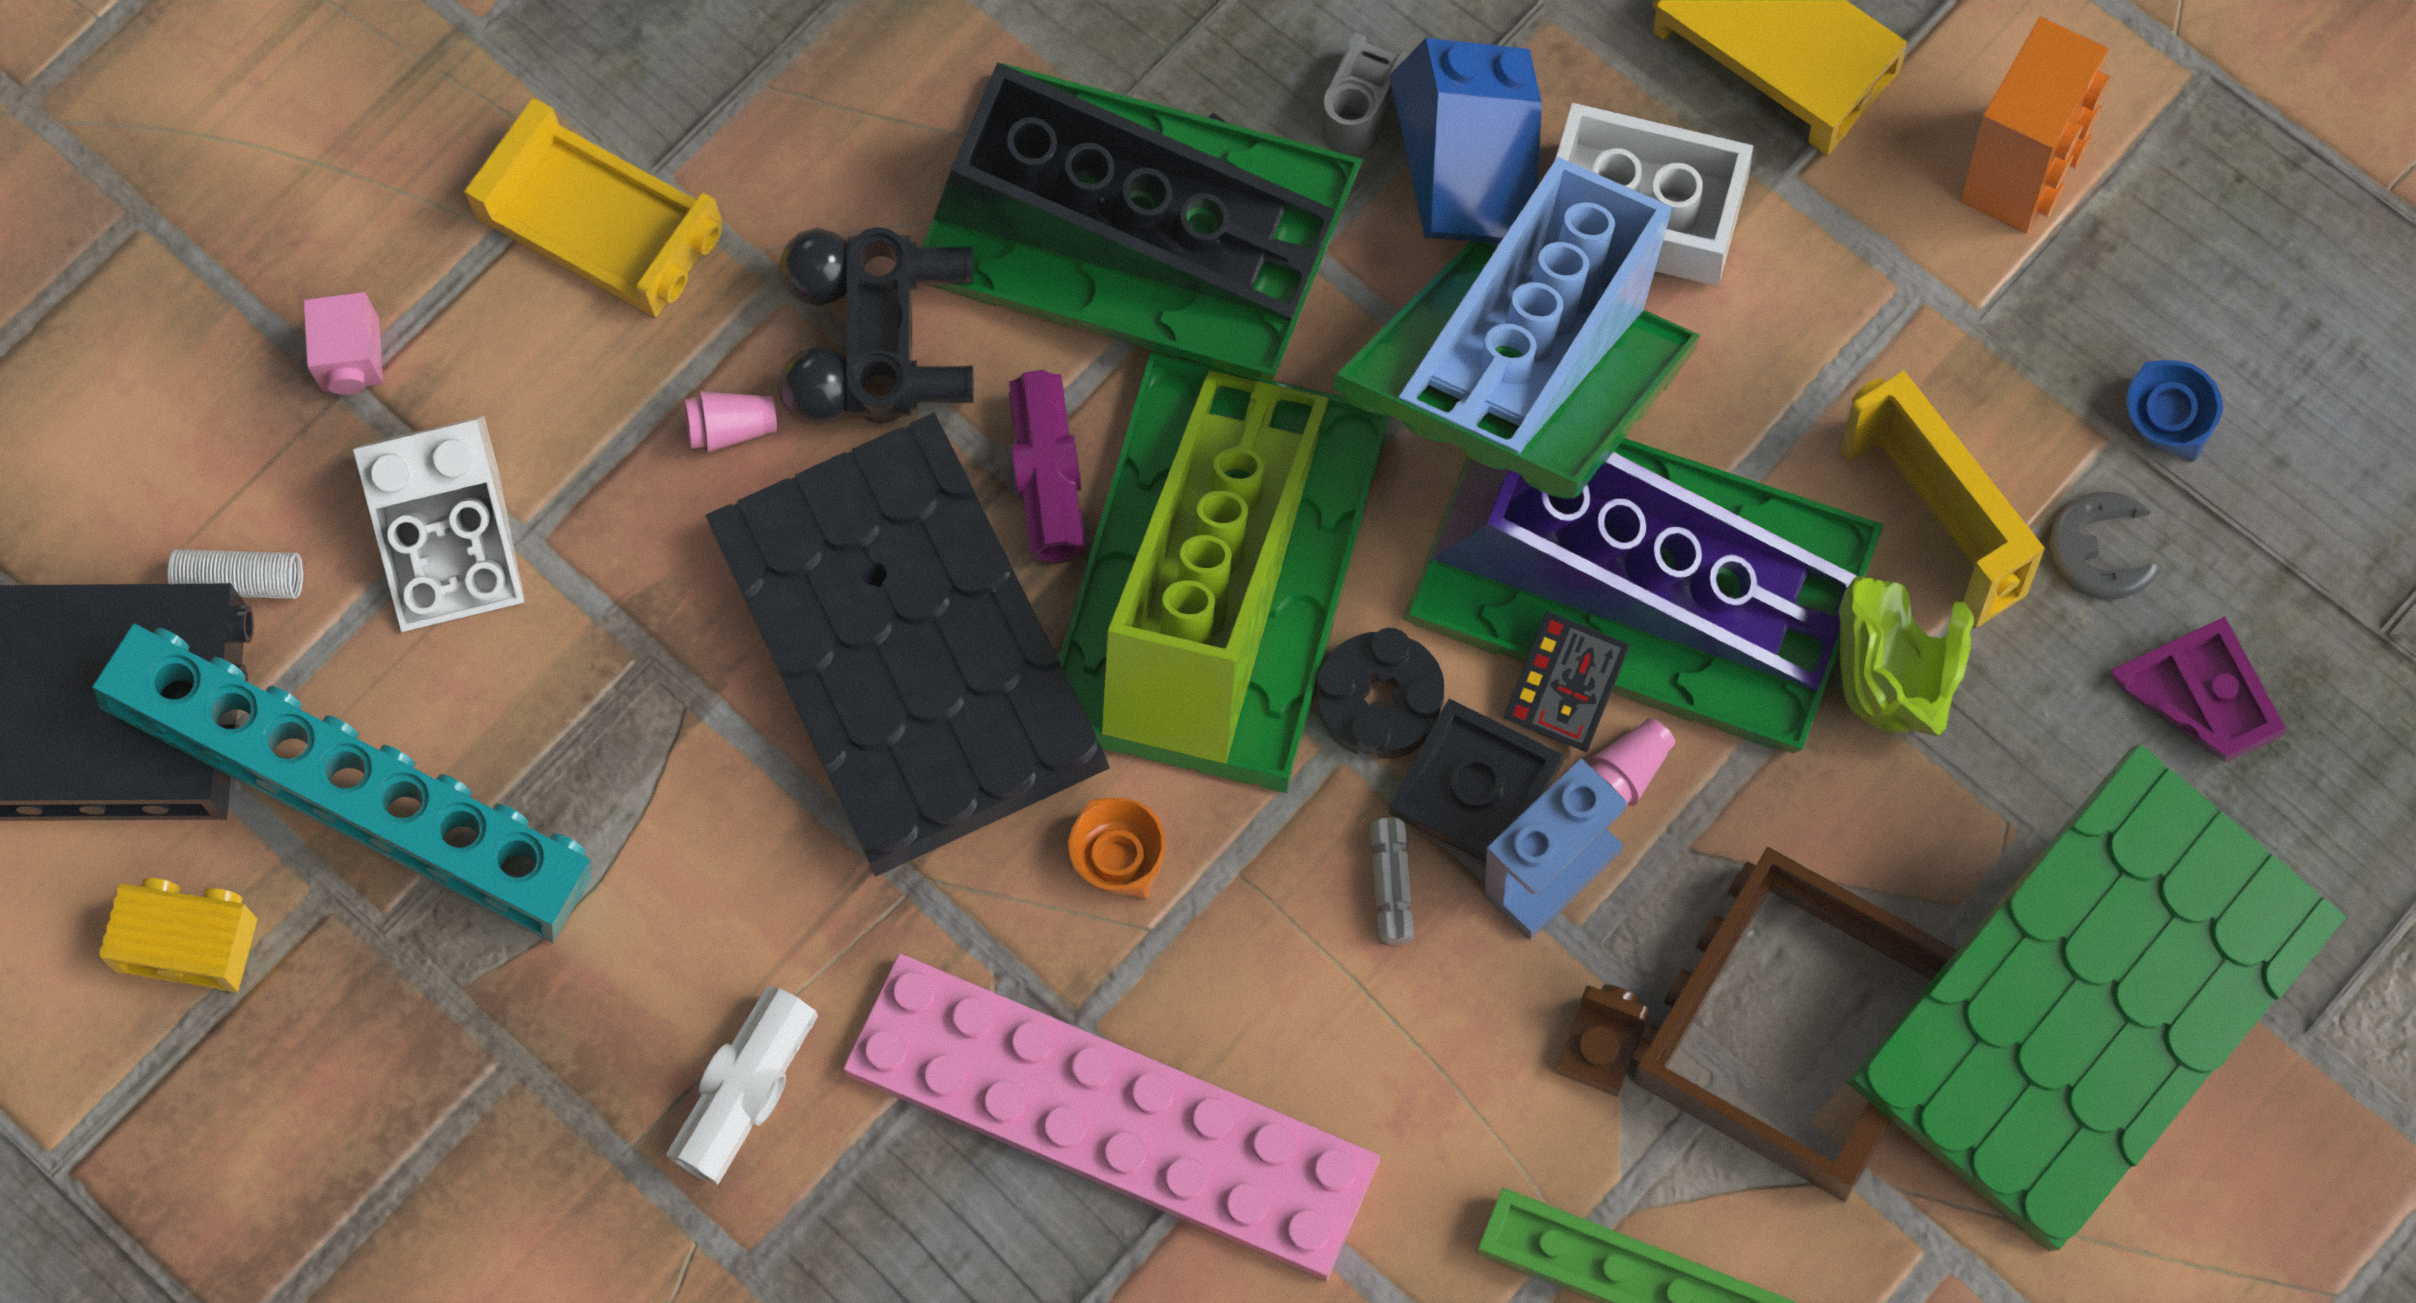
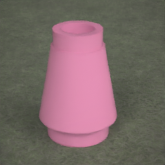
[684,391,777,453]
[1588,718,1675,806]

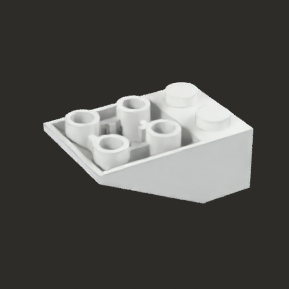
[353,416,525,632]

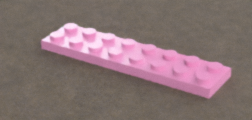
[843,953,1380,1281]

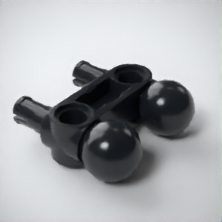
[778,227,974,426]

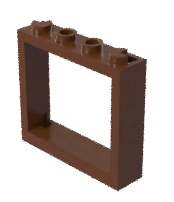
[1631,846,1957,1203]

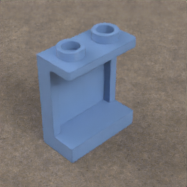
[1485,758,1627,939]

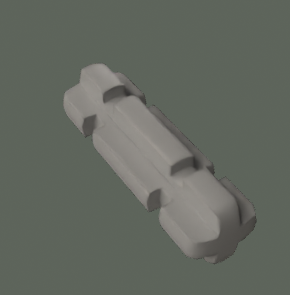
[1370,818,1414,945]

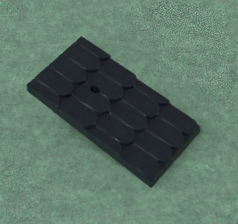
[705,412,1110,877]

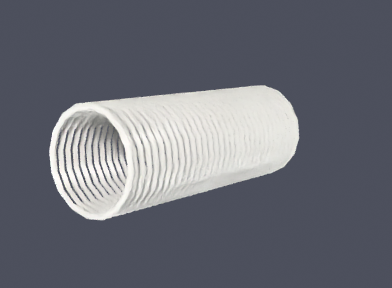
[167,549,303,599]

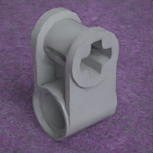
[1324,33,1411,156]

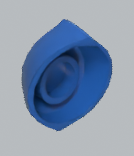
[2126,360,2223,462]

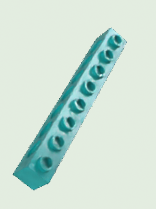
[93,623,591,943]

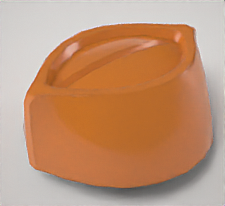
[1068,797,1166,900]

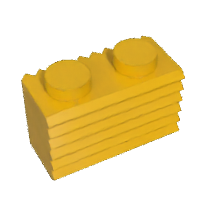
[99,877,258,993]

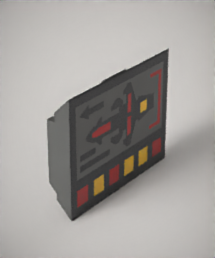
[1503,611,1631,752]

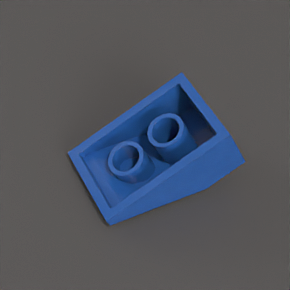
[1389,38,1542,244]

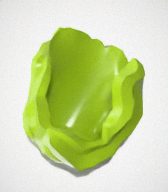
[1839,576,1974,737]

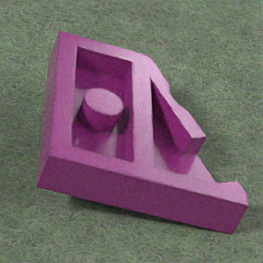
[2111,616,2286,763]

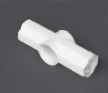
[666,985,818,1186]

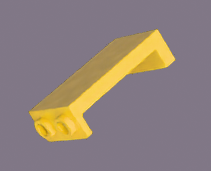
[1653,0,1907,156]
[464,98,723,318]
[1840,370,2045,628]

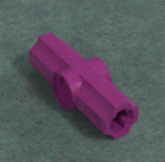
[1009,370,1085,565]

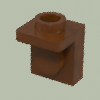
[1556,984,1649,1097]

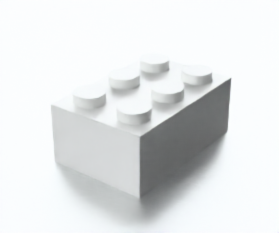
[1555,103,1754,287]

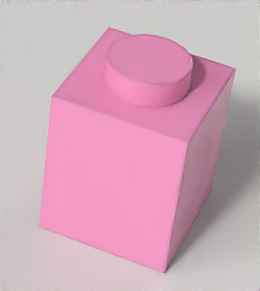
[304,292,383,395]

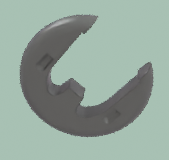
[2050,492,2161,599]

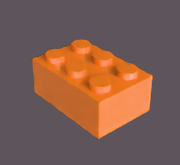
[1960,16,2111,233]

